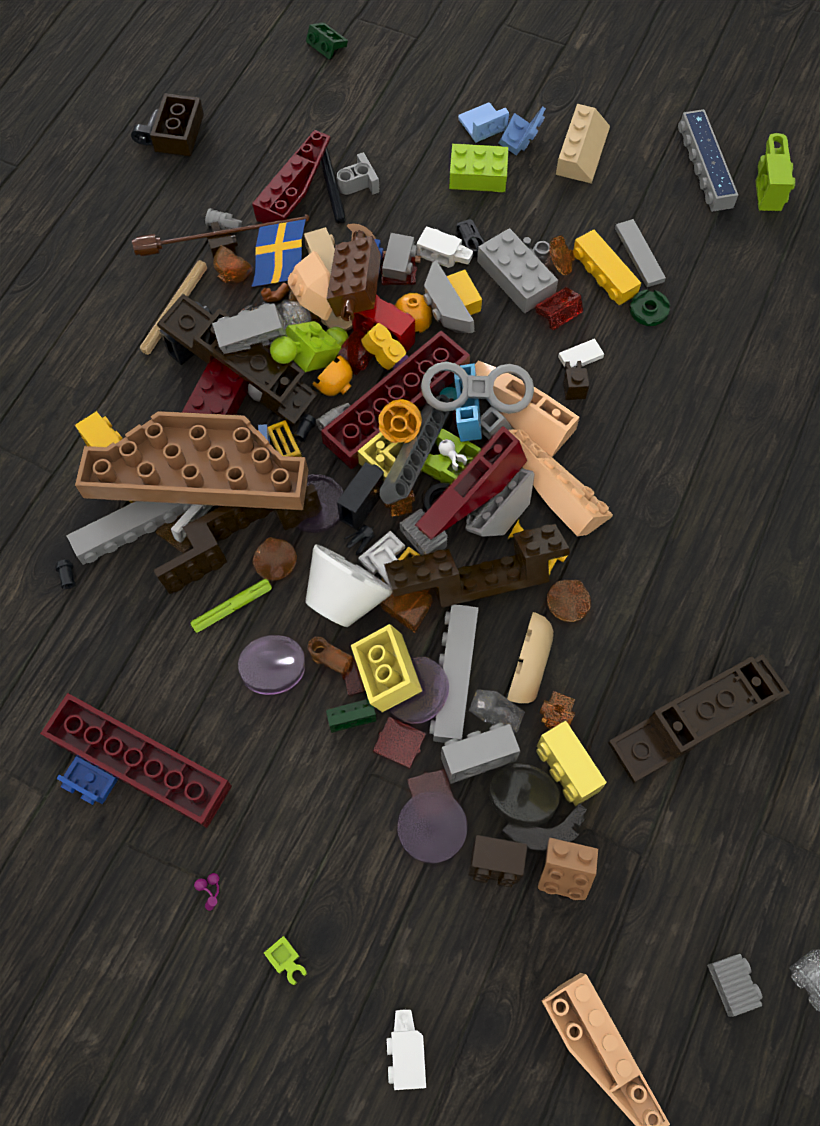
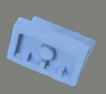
[458,103,509,143]

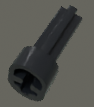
[131,109,158,146]

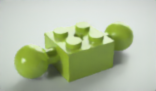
[270,321,349,372]

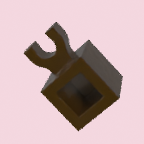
[207,221,238,261]
[563,361,589,400]

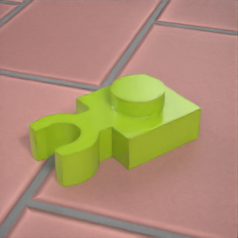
[264,936,307,985]

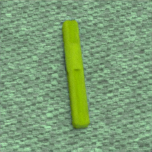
[190,579,272,633]

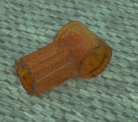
[308,637,353,675]

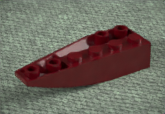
[252,130,330,223]
[415,426,527,540]

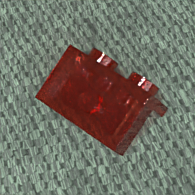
[535,287,583,330]

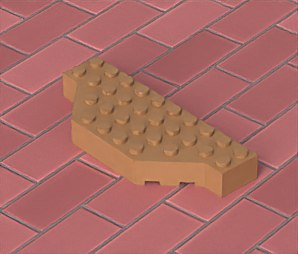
[75,411,308,510]

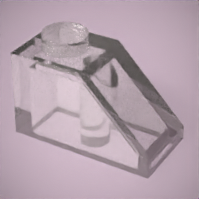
[469,690,525,733]

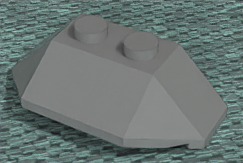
[423,260,475,333]
[466,468,535,536]

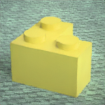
[358,432,403,481]

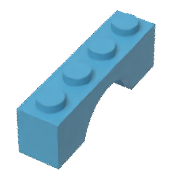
[454,363,482,442]

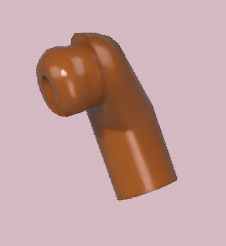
[261,283,290,302]

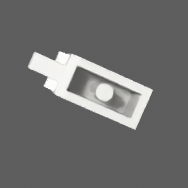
[417,226,473,268]
[387,1010,426,1090]

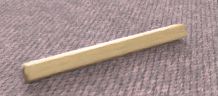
[140,260,207,355]

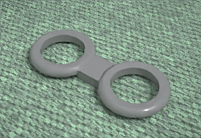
[421,362,534,414]

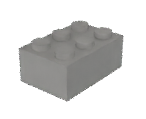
[441,723,520,784]

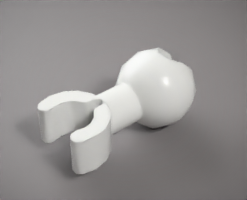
[438,439,467,471]

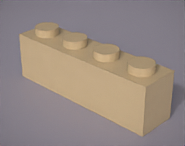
[304,227,335,275]

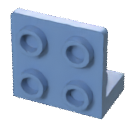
[498,106,546,156]

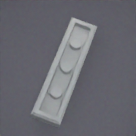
[615,219,666,287]

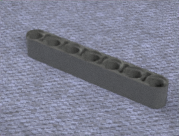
[380,394,450,505]

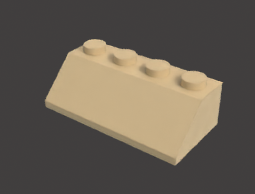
[556,104,610,183]

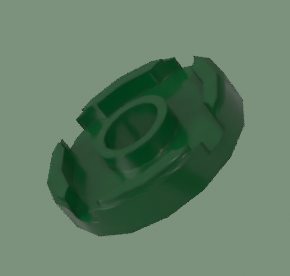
[630,290,670,326]

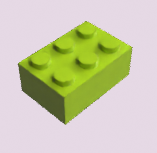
[449,144,508,192]

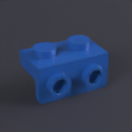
[57,756,118,805]

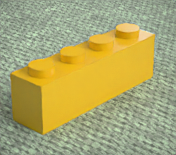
[573,230,641,305]

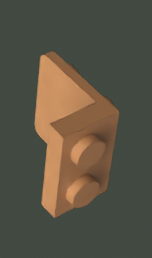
[538,838,598,900]

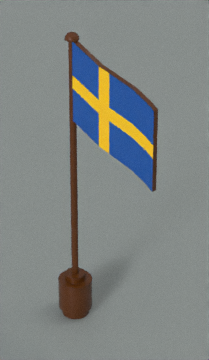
[132,214,309,288]

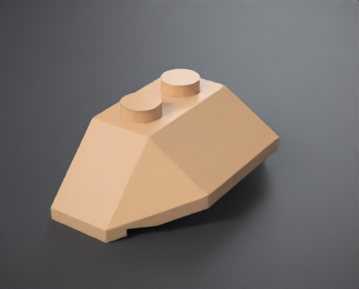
[288,251,332,320]

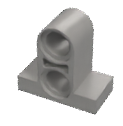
[337,152,379,195]

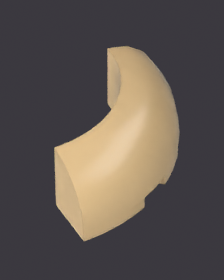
[507,612,554,703]

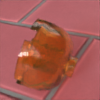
[213,245,253,283]

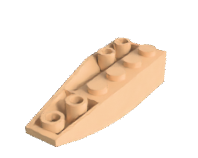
[475,361,580,457]
[508,429,613,536]
[542,973,670,1126]

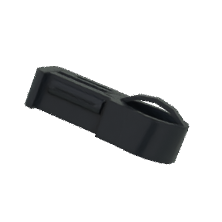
[456,219,485,257]

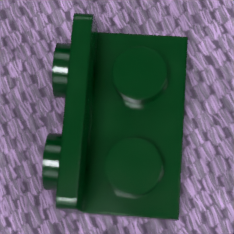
[306,22,348,59]
[326,699,376,733]

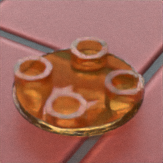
[549,235,575,275]
[253,537,297,580]
[547,580,591,622]

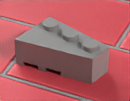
[212,303,287,354]

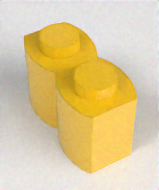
[361,323,406,370]

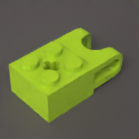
[755,133,795,211]
[421,429,481,484]

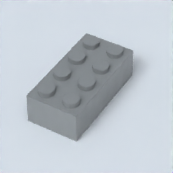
[477,228,558,313]

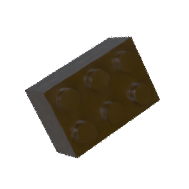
[150,93,204,156]
[468,835,527,887]

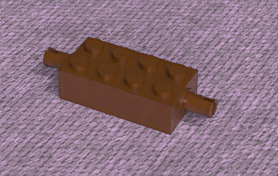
[327,230,381,322]

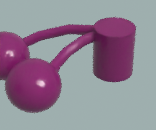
[194,873,219,911]

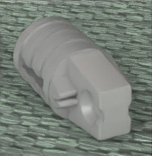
[205,208,242,229]
[316,403,350,431]

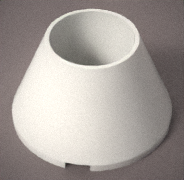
[306,544,392,627]

